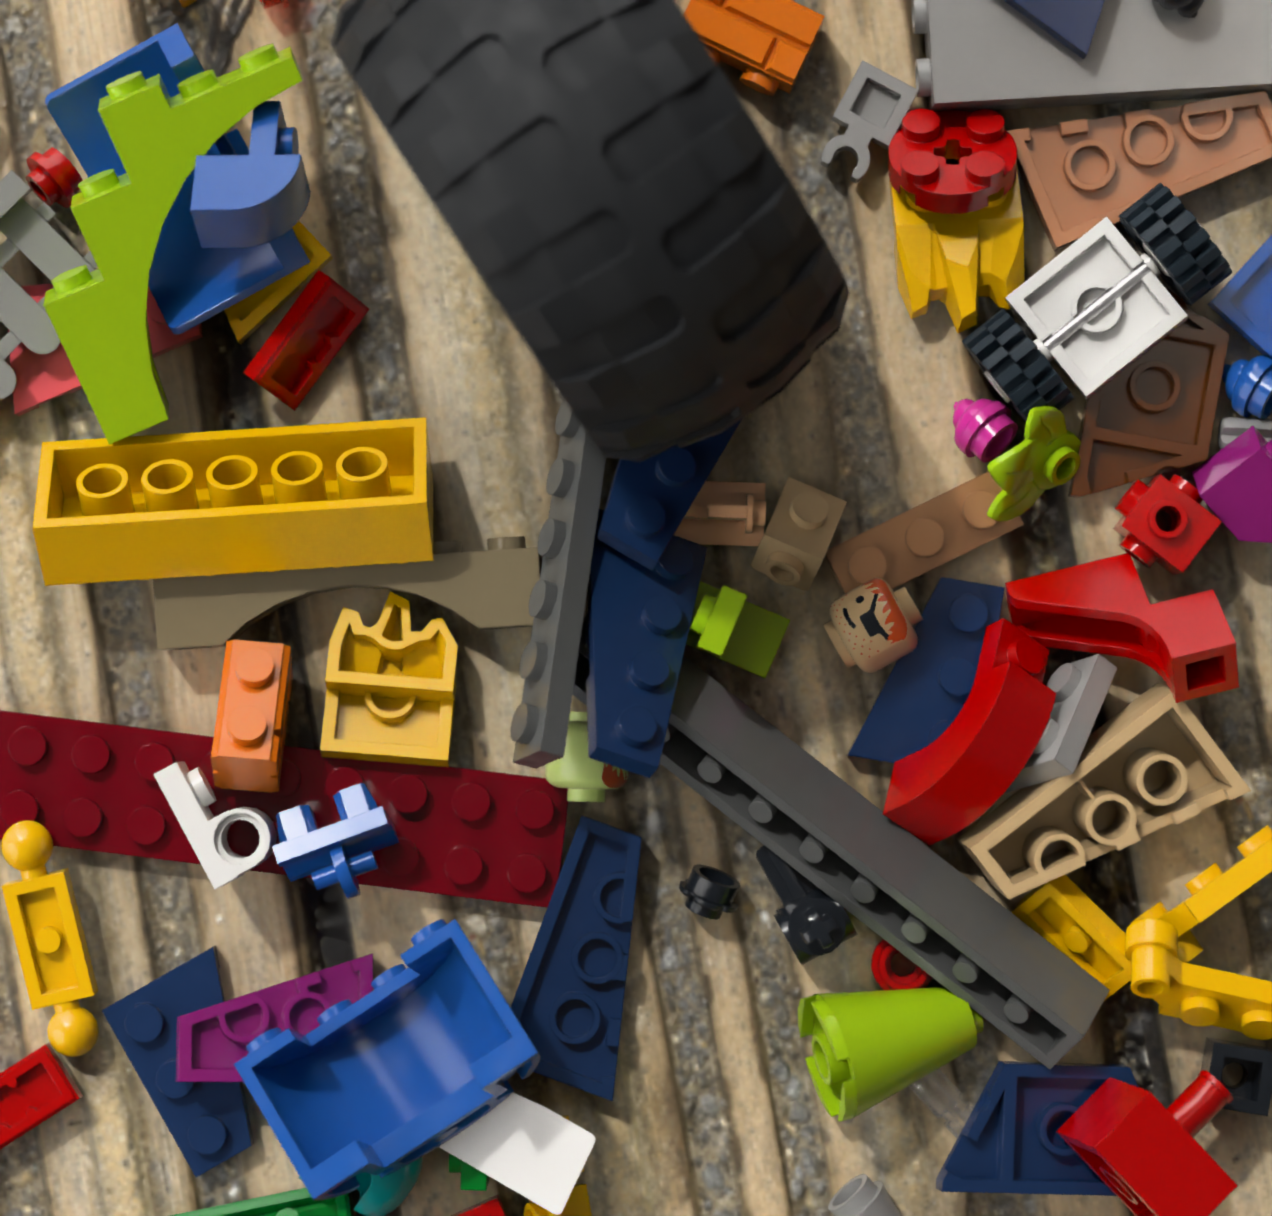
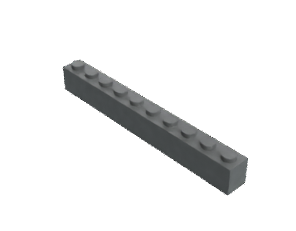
[573,613,1110,1069]

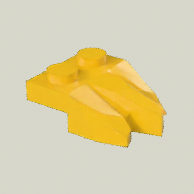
[889,170,1025,333]
[320,591,458,767]

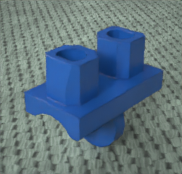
[272,783,399,899]

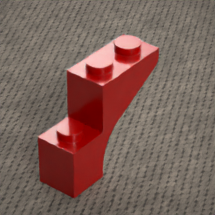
[1005,553,1239,703]

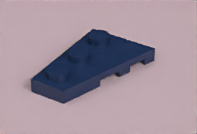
[847,577,1005,763]
[102,945,254,1177]

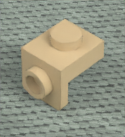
[751,477,847,591]

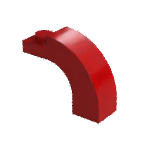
[883,618,1057,846]

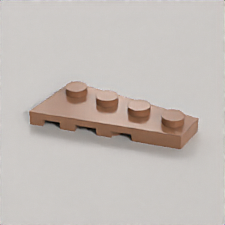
[1007,91,1272,251]

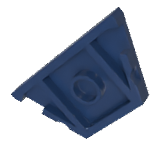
[936,1061,1138,1196]

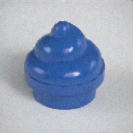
[1222,355,1272,420]

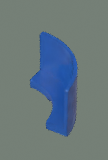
[45,23,310,335]

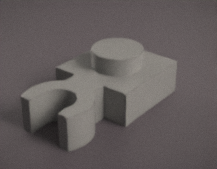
[821,60,918,183]

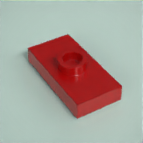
[243,270,369,411]
[0,1043,83,1149]

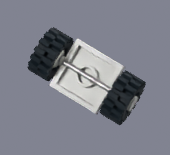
[962,183,1232,422]

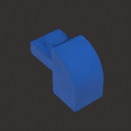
[190,101,311,248]

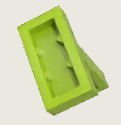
[686,581,790,679]

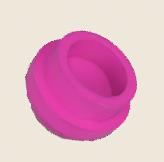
[953,398,1018,463]

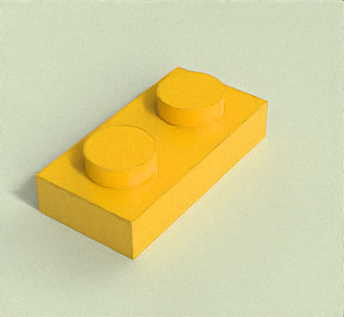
[1012,875,1131,1001]

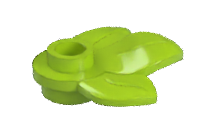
[987,406,1081,522]

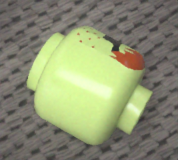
[545,711,628,802]

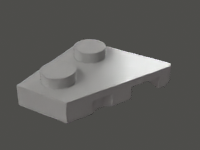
[1005,654,1117,793]

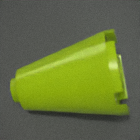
[798,987,984,1122]

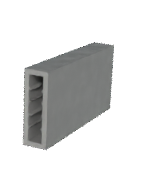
[911,0,1272,112]

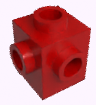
[1113,474,1222,575]

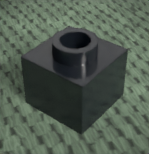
[1201,1037,1272,1116]

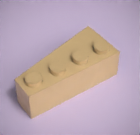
[957,683,1251,899]

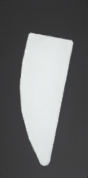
[439,1093,596,1215]

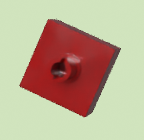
[1056,1070,1238,1216]

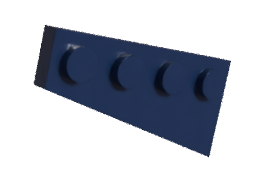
[511,815,642,1101]

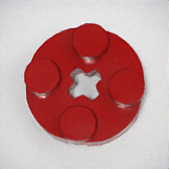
[888,108,1017,214]

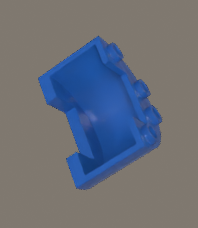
[234,919,540,1200]

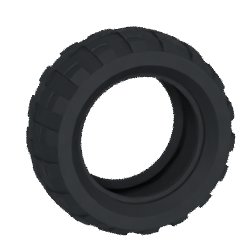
[331,0,850,462]

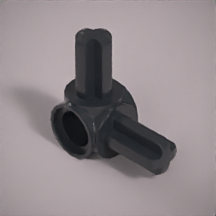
[756,845,858,965]

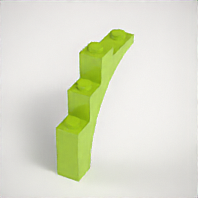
[44,44,303,445]

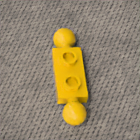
[1,820,99,1057]

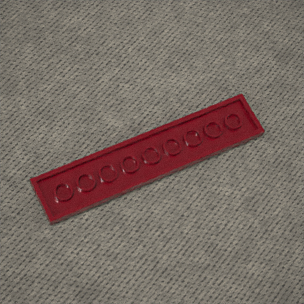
[0,710,569,908]

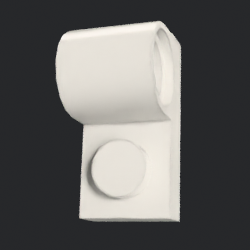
[153,761,277,889]

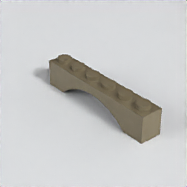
[153,536,541,651]

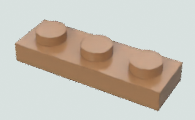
[825,472,1024,594]

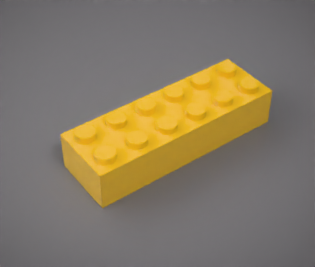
[32,417,433,586]

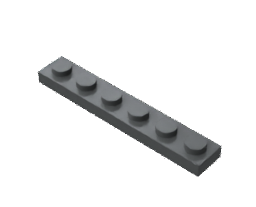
[510,400,606,769]

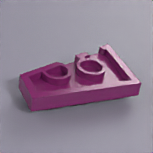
[176,953,373,1082]

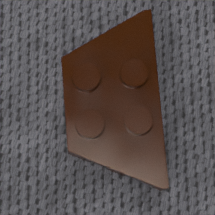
[1068,286,1229,498]

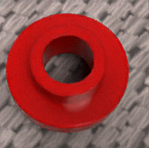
[25,147,83,208]
[871,939,933,990]

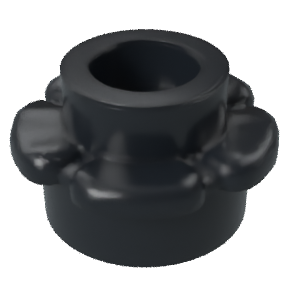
[679,865,741,920]

